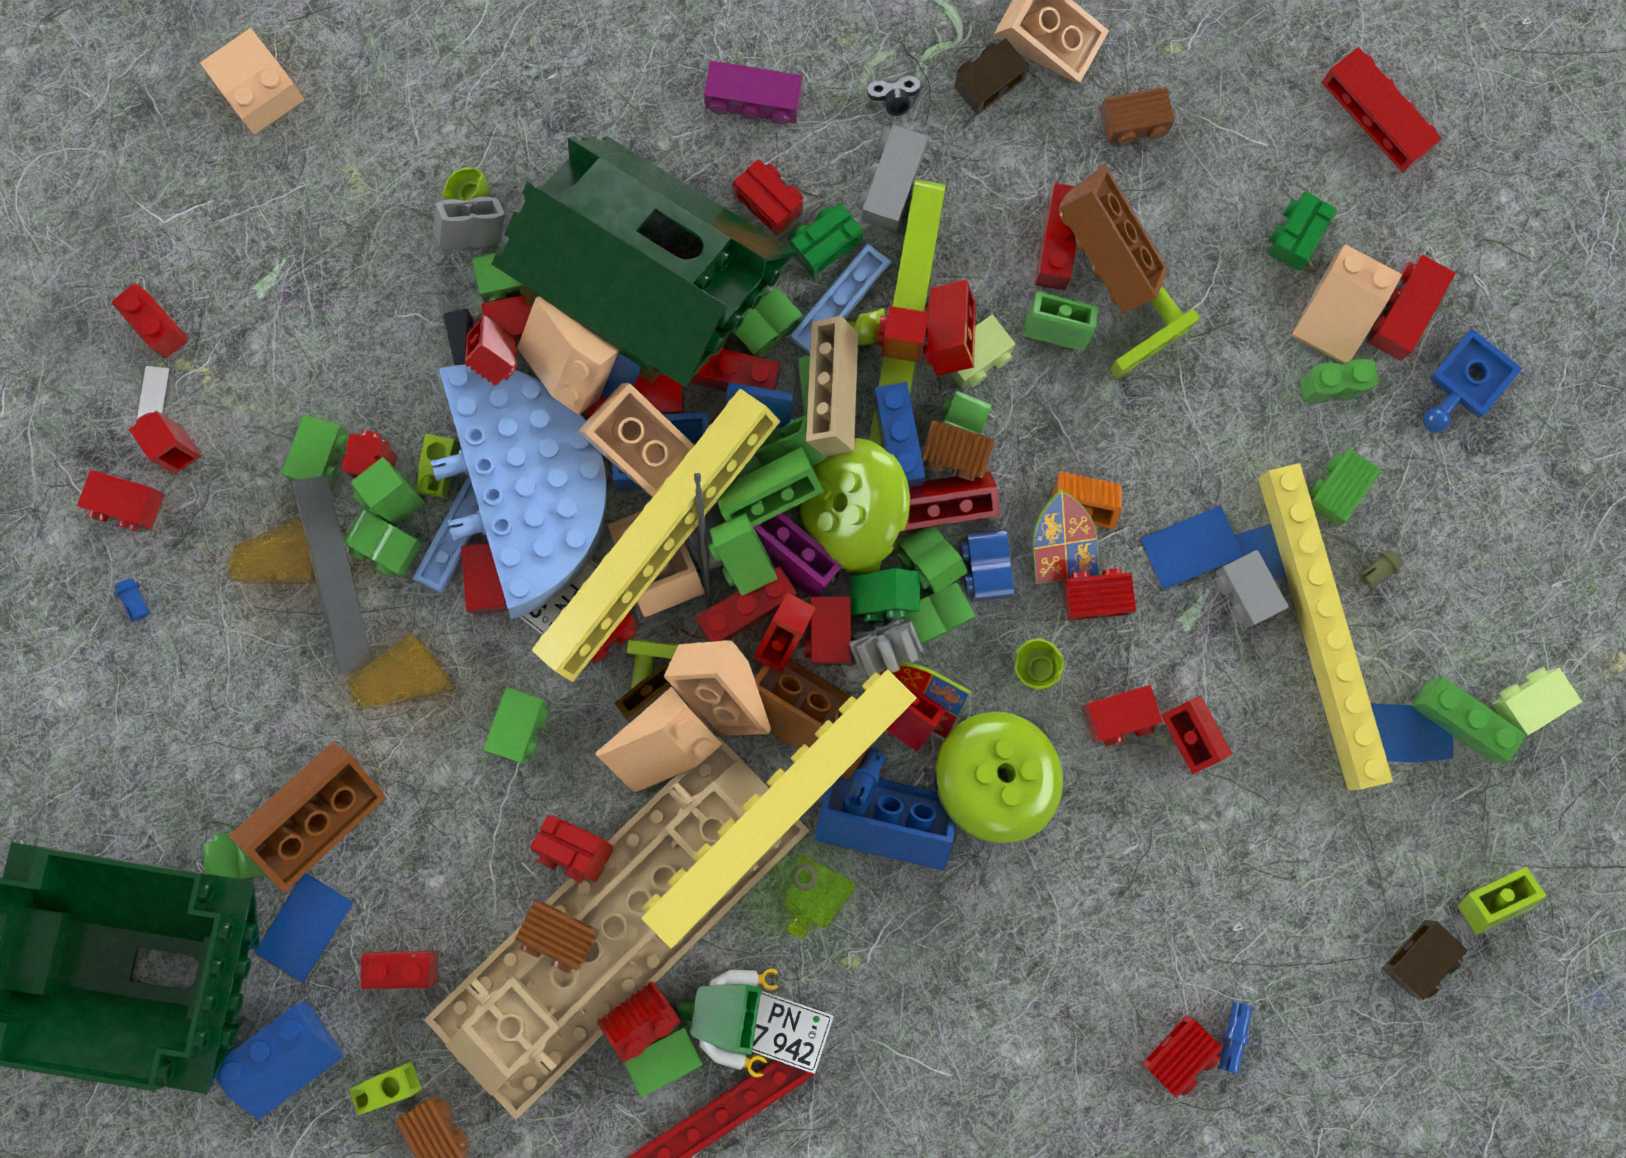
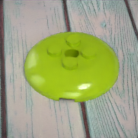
[799,438,910,570]
[935,712,1063,844]

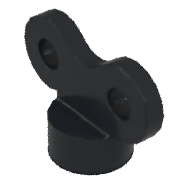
[867,76,920,116]

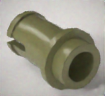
[1359,551,1403,590]
[791,863,818,890]

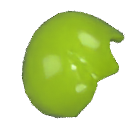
[441,167,490,201]
[846,308,886,346]
[1015,638,1064,691]

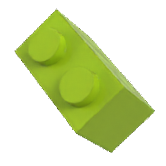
[1458,866,1547,935]

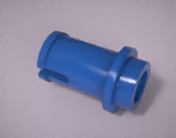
[114,578,151,622]

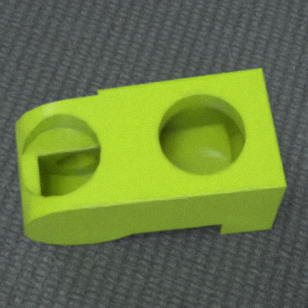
[417,434,461,498]
[348,1061,422,1115]

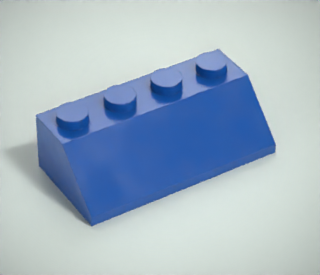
[814,776,955,871]

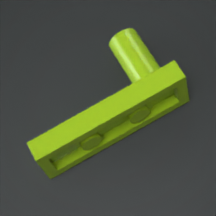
[1110,286,1201,379]
[627,638,679,689]

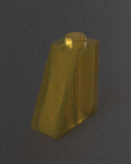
[228,518,317,584]
[347,633,457,710]

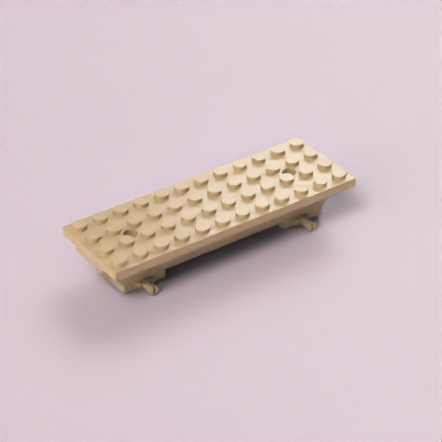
[424,735,810,1120]

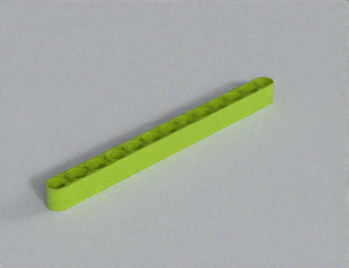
[846,179,946,575]

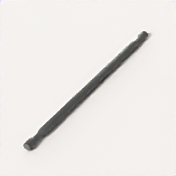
[694,473,712,608]

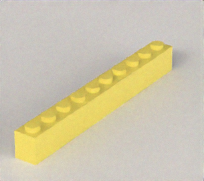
[532,389,780,682]
[1258,463,1393,790]
[641,669,916,949]

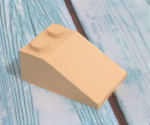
[994,0,1109,84]
[200,28,305,135]
[1291,244,1402,364]
[517,296,620,415]
[578,383,694,497]
[608,511,705,618]
[664,640,771,736]
[595,687,722,793]

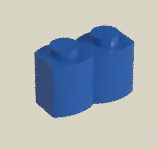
[960,530,1014,602]

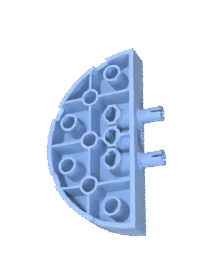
[431,365,607,619]

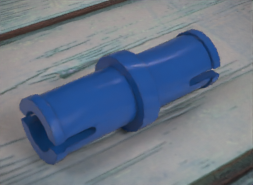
[844,748,886,809]
[1218,1001,1254,1075]

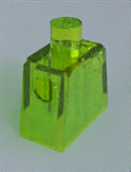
[783,854,858,940]

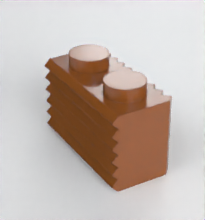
[1101,87,1174,145]
[921,419,995,481]
[515,900,600,973]
[394,1094,470,1158]

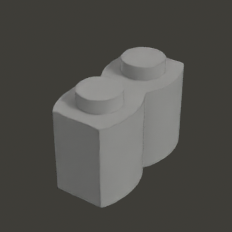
[433,197,505,250]

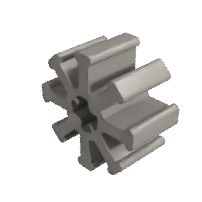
[849,619,923,677]

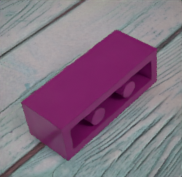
[704,60,803,124]
[754,513,842,597]

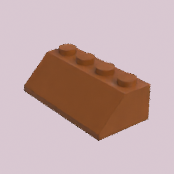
[1059,164,1168,313]
[754,659,868,780]
[228,742,387,893]

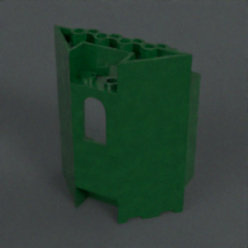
[491,136,796,387]
[0,842,261,1094]

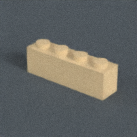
[806,316,858,457]

